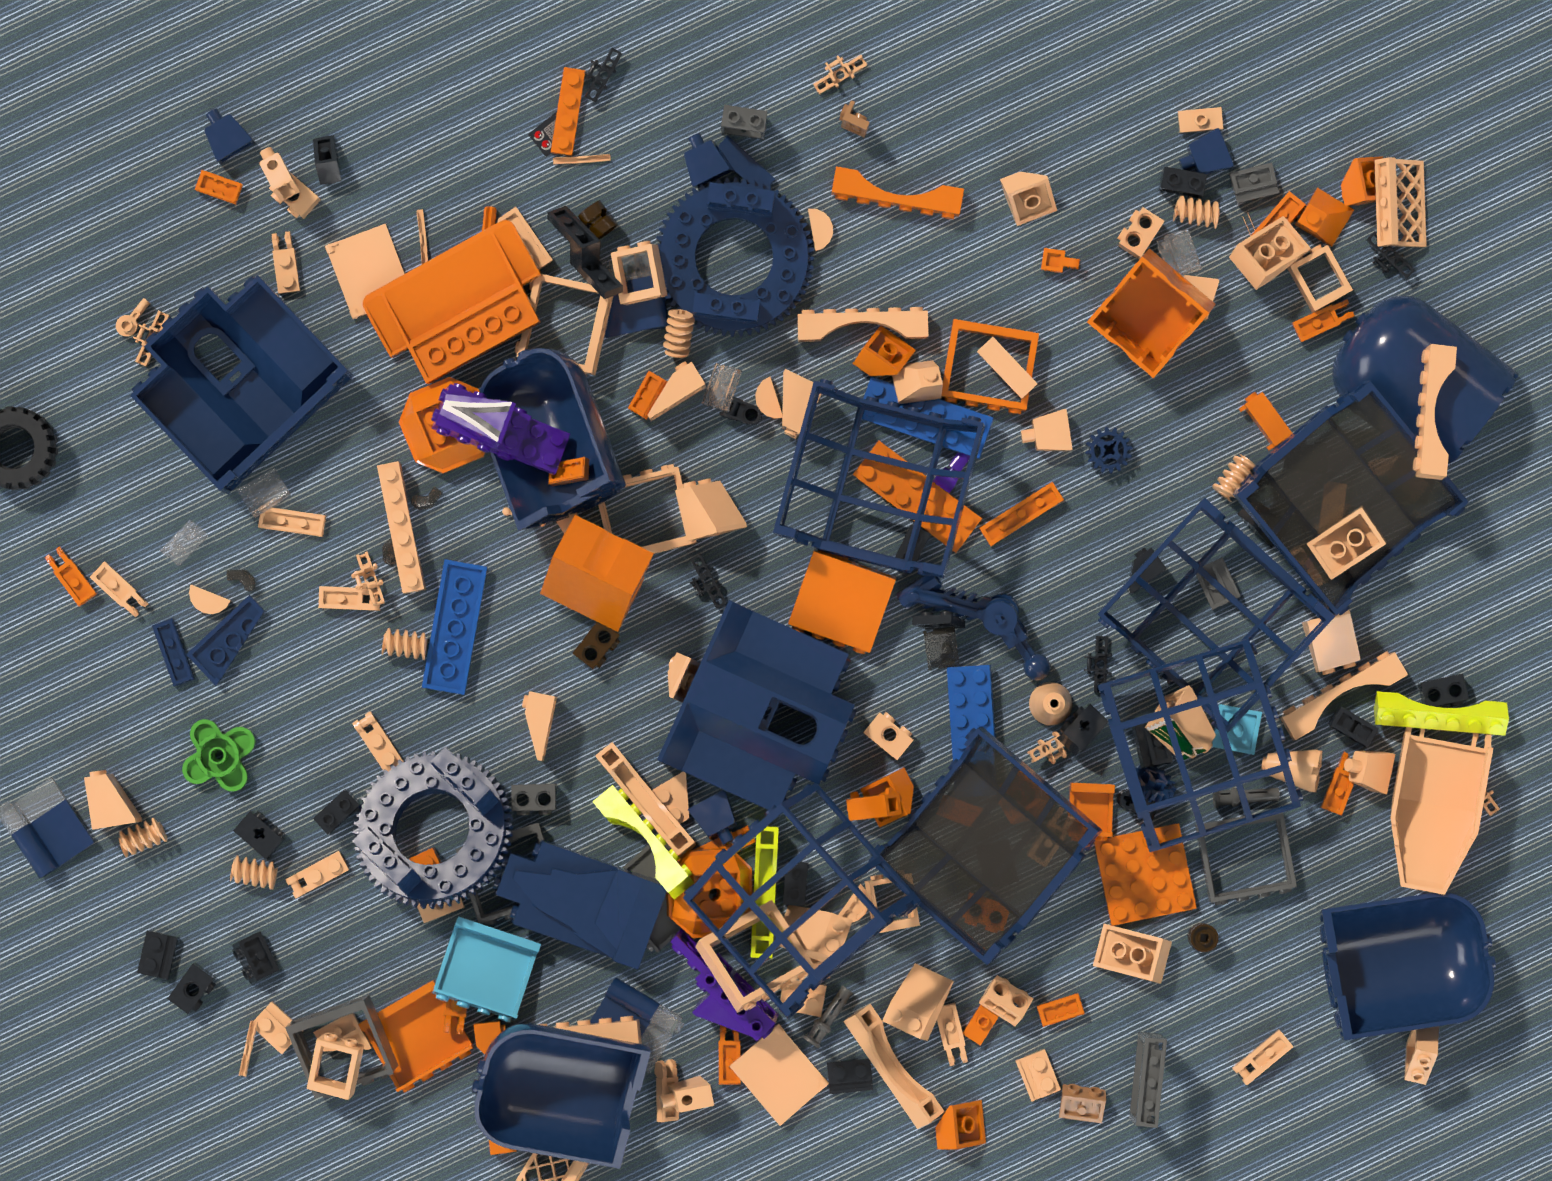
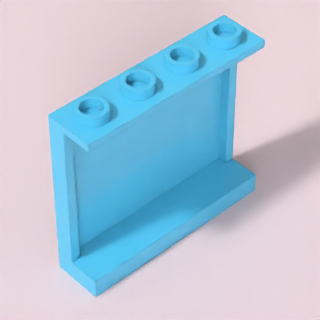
[432,916,541,1022]

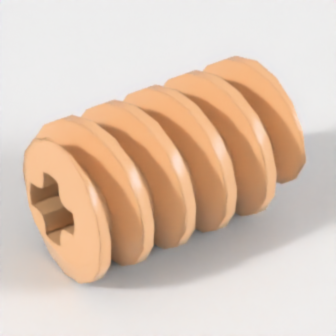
[1173,195,1220,229]
[663,309,695,358]
[1212,454,1255,502]
[382,628,428,660]
[119,818,167,858]
[230,855,278,889]

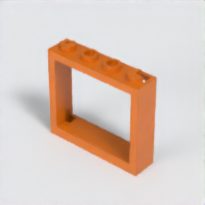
[941,319,1039,414]

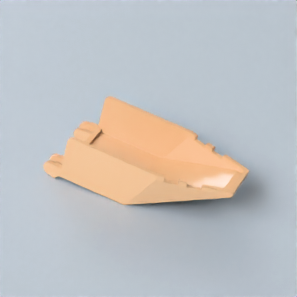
[1390,727,1493,895]

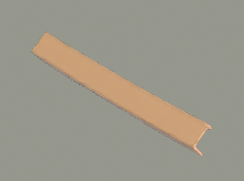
[553,154,611,165]
[239,1020,258,1077]

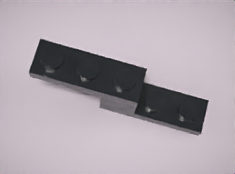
[547,206,623,299]

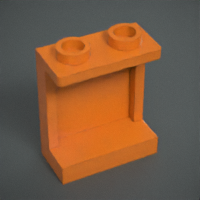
[1068,783,1115,841]

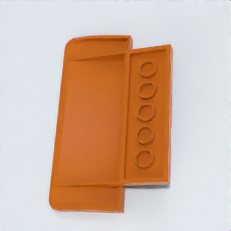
[363,220,542,384]

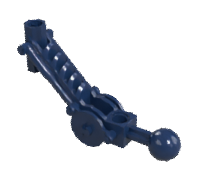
[896,575,1051,681]

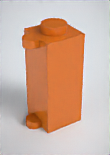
[1239,392,1292,451]
[846,787,902,821]

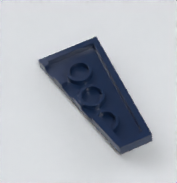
[186,595,265,686]

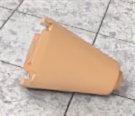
[1029,682,1072,725]
[1262,749,1322,792]

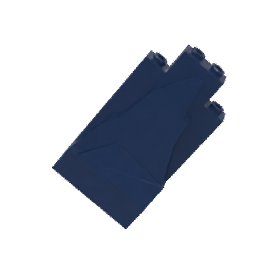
[492,839,667,970]

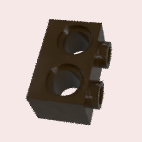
[572,622,621,670]

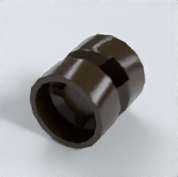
[578,200,618,240]
[1187,923,1218,952]

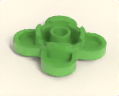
[182,719,256,791]

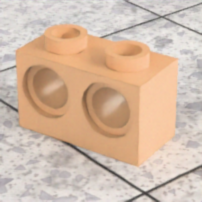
[1117,207,1164,259]
[979,975,1033,1026]

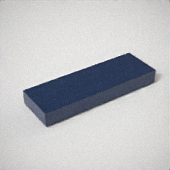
[718,136,776,189]
[152,618,195,687]

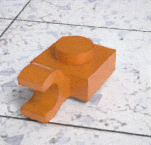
[1041,248,1080,273]

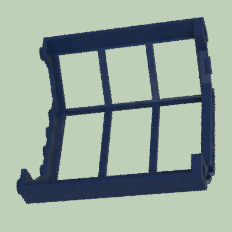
[773,379,985,578]
[1097,497,1335,733]
[1098,639,1304,852]
[683,783,921,1019]

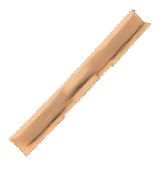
[417,209,428,264]

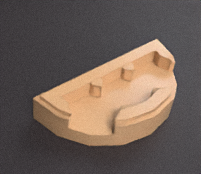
[808,209,833,252]
[755,377,782,419]
[189,585,231,614]
[838,884,868,923]

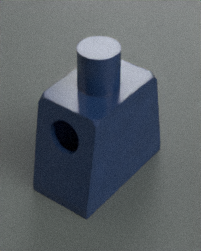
[204,108,255,164]
[1179,128,1234,174]
[684,133,734,188]
[688,790,737,846]

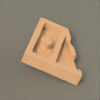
[651,772,689,824]

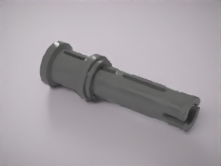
[1213,787,1280,808]
[803,986,853,1049]

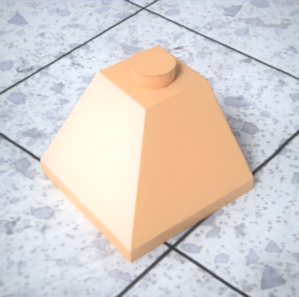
[1000,172,1057,226]
[892,360,943,404]
[668,652,700,703]

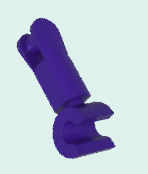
[933,452,970,493]

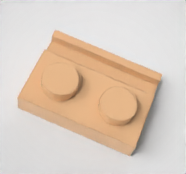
[780,980,827,1017]
[254,1001,304,1054]
[1015,1049,1061,1101]

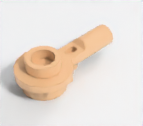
[116,298,150,337]

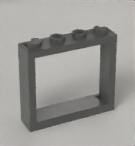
[1195,812,1297,906]
[455,822,545,926]
[285,994,399,1099]
[1129,1032,1167,1128]

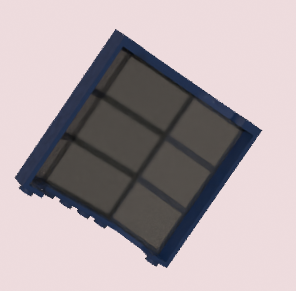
[1233,381,1468,615]
[868,727,1102,965]

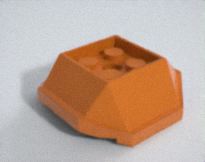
[399,377,486,474]
[666,848,753,938]

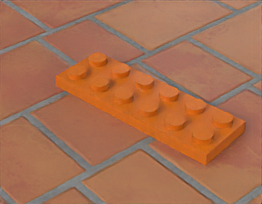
[853,440,982,553]

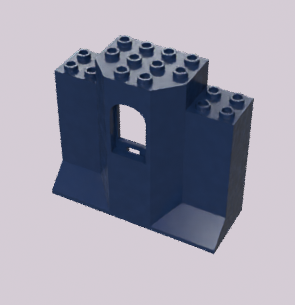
[130,275,354,495]
[657,600,857,810]

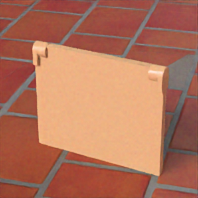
[325,224,404,319]
[729,1024,829,1126]

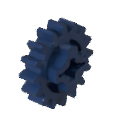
[1085,427,1132,474]
[1135,765,1176,803]

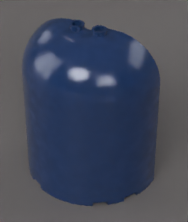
[1332,295,1519,468]
[480,348,626,531]
[1320,892,1496,1040]
[472,1024,651,1169]

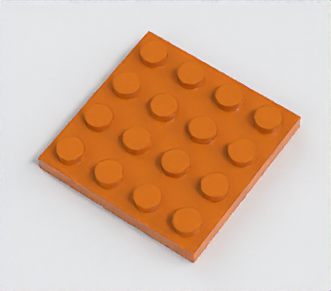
[1094,823,1197,926]

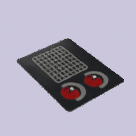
[528,112,557,156]

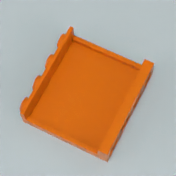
[788,548,896,654]
[358,979,474,1093]

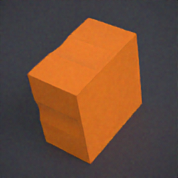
[1087,248,1216,378]
[540,515,654,632]

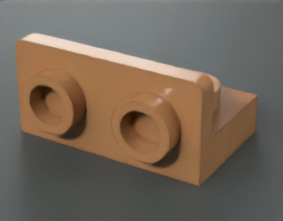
[839,100,870,138]
[1059,1084,1106,1123]

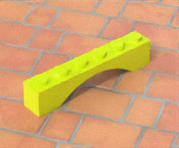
[1374,691,1509,736]
[593,785,694,900]
[751,826,779,958]

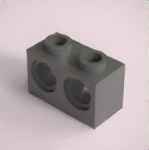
[511,784,556,815]

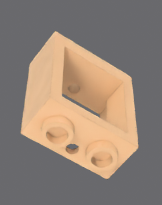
[611,241,668,305]
[1287,244,1353,313]
[864,870,920,933]
[1405,1026,1439,1085]
[307,1033,364,1100]

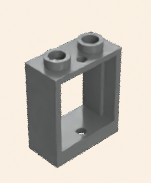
[721,105,767,140]

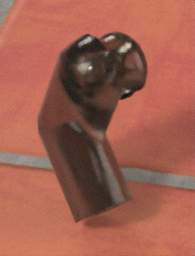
[411,487,443,510]
[382,538,396,565]
[227,569,256,591]

